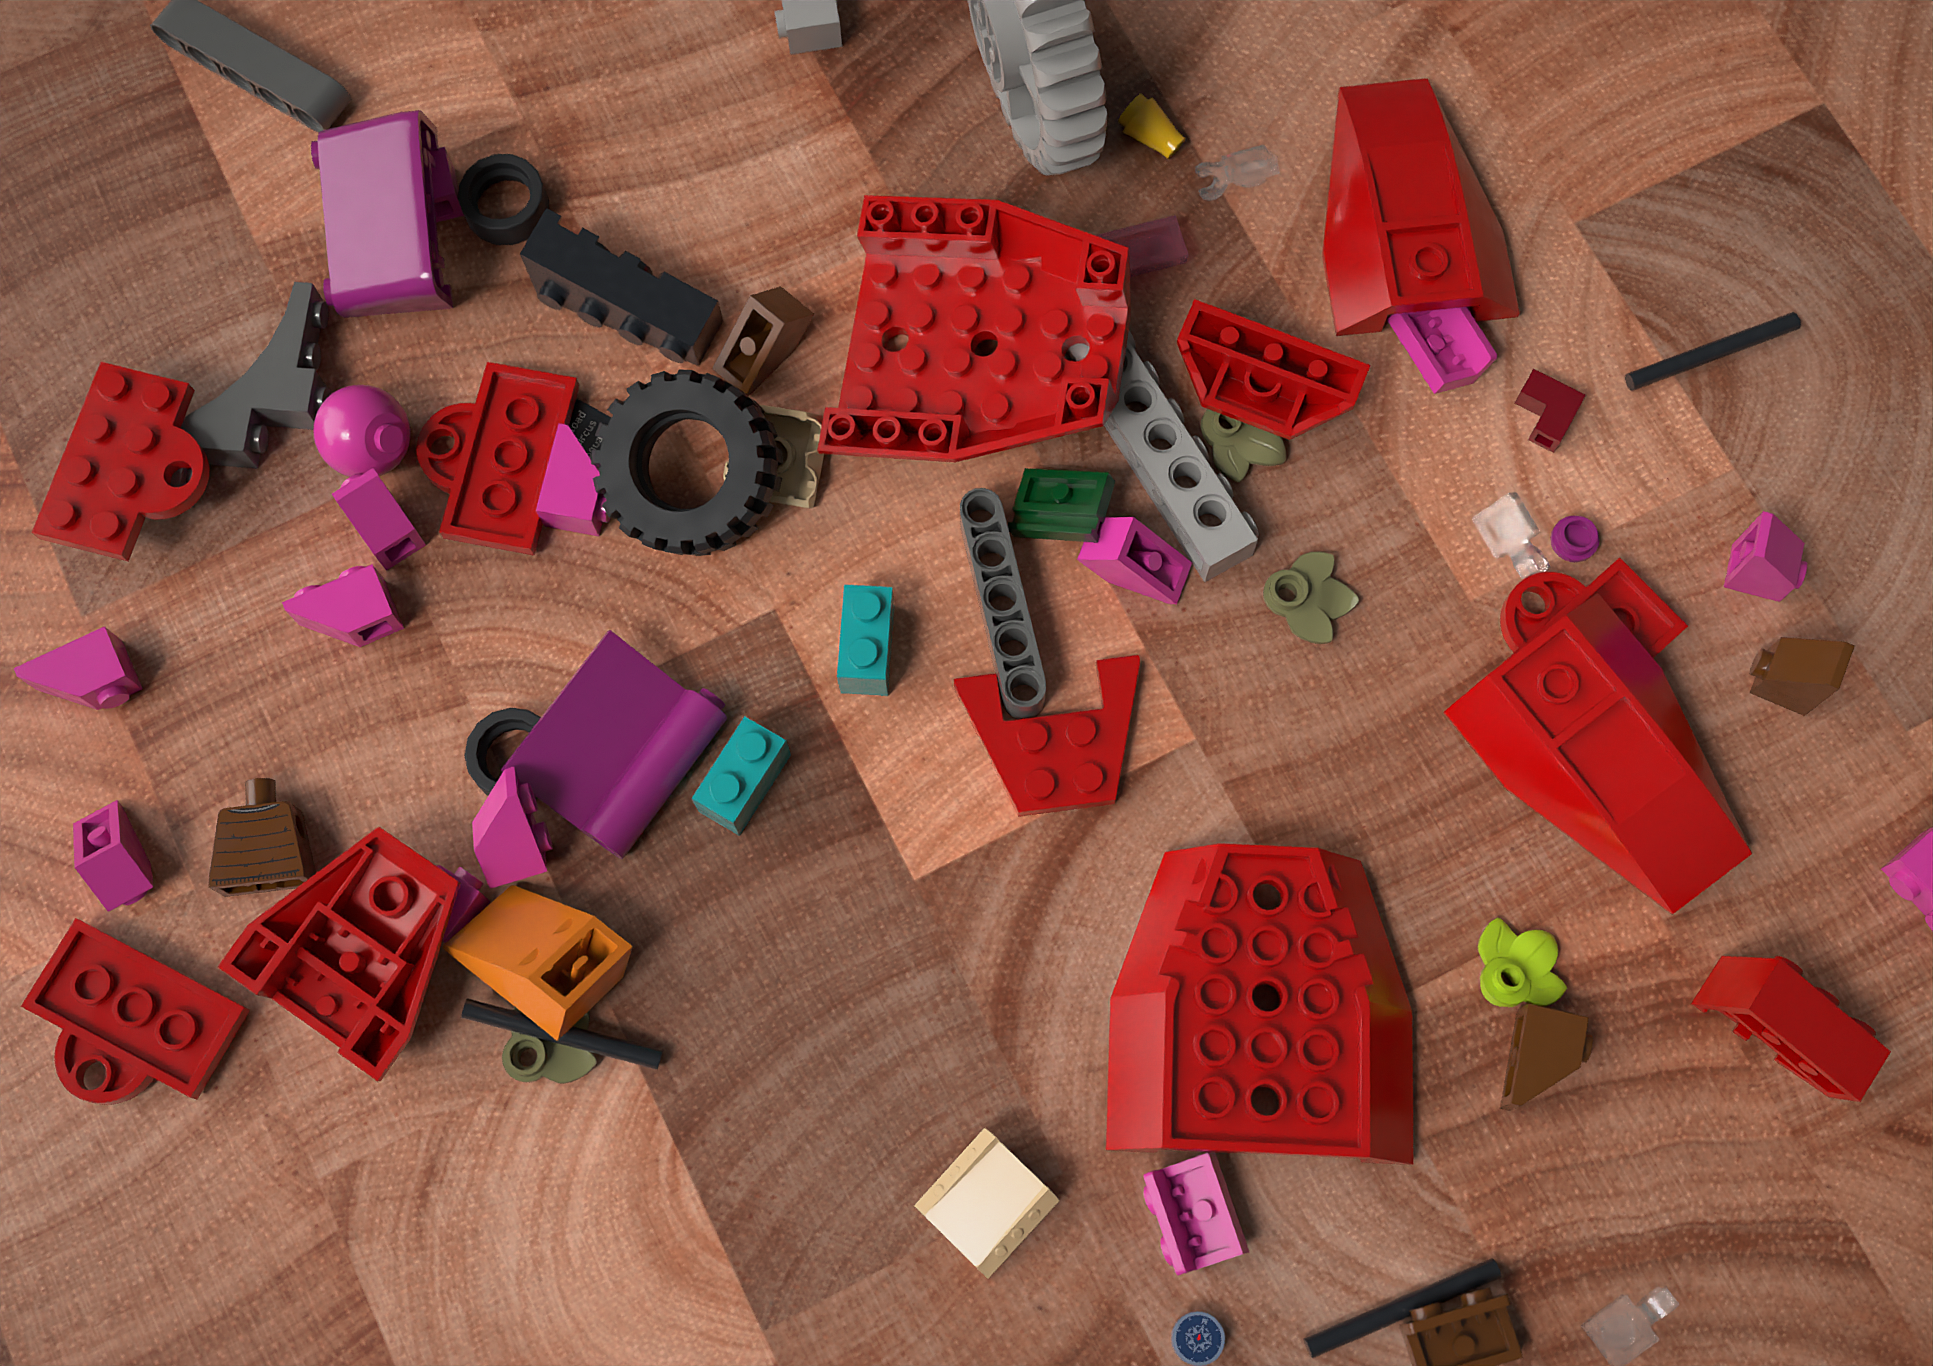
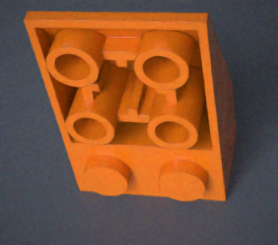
[443,885,633,1041]

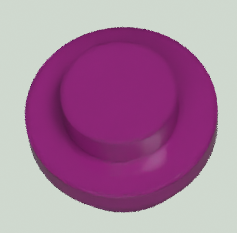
[1550,516,1600,563]

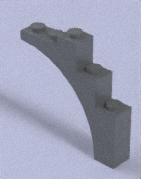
[170,282,331,507]

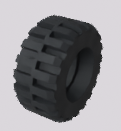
[591,369,783,556]

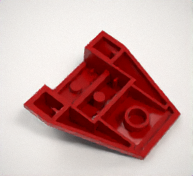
[217,826,461,1082]

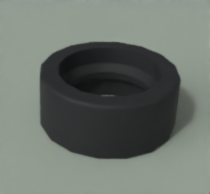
[458,154,549,245]
[464,708,541,800]

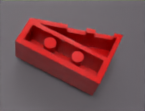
[1691,956,1891,1102]

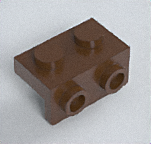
[1399,1287,1523,1366]

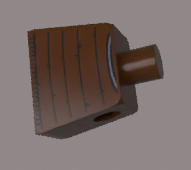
[208,778,316,897]

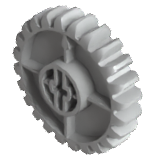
[967,0,1107,175]

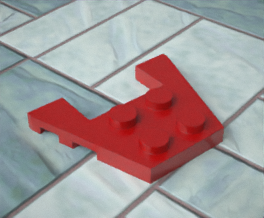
[954,655,1140,817]

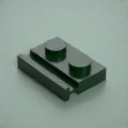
[1007,468,1116,543]

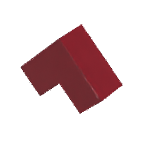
[1514,368,1586,453]

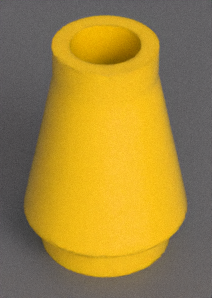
[1118,94,1186,159]

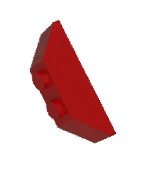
[1177,299,1371,440]

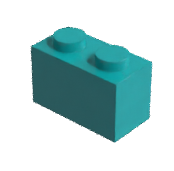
[837,584,895,696]
[691,716,791,836]

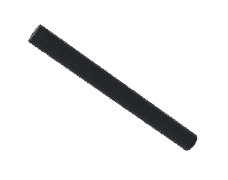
[1625,312,1801,391]
[461,998,663,1070]
[1303,1258,1502,1359]

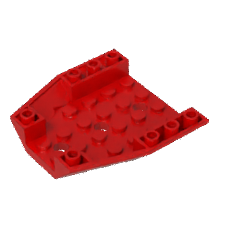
[817,195,1131,463]
[1106,843,1414,1165]

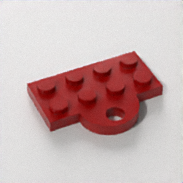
[31,361,210,562]
[416,362,580,556]
[1500,557,1688,663]
[21,918,250,1105]

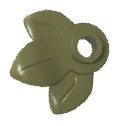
[1201,409,1286,482]
[1263,552,1359,644]
[502,1007,597,1084]

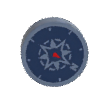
[1171,1312,1225,1366]

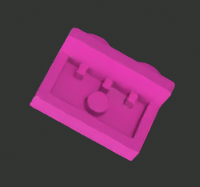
[1387,307,1497,394]
[1144,1152,1249,1276]

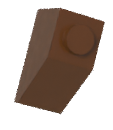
[712,286,814,396]
[1749,637,1855,716]
[1500,1003,1593,1111]

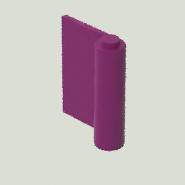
[501,630,727,859]

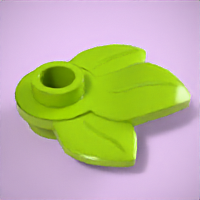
[1478,918,1567,1007]

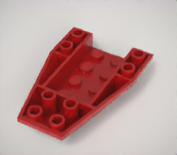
[1322,78,1520,336]
[1443,593,1752,915]

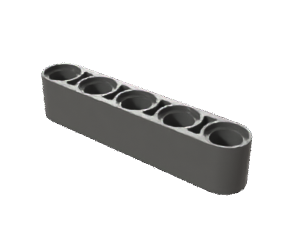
[150,0,352,133]
[960,488,1046,719]

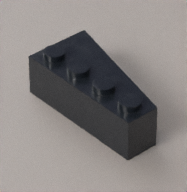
[520,208,723,366]

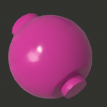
[313,385,411,477]

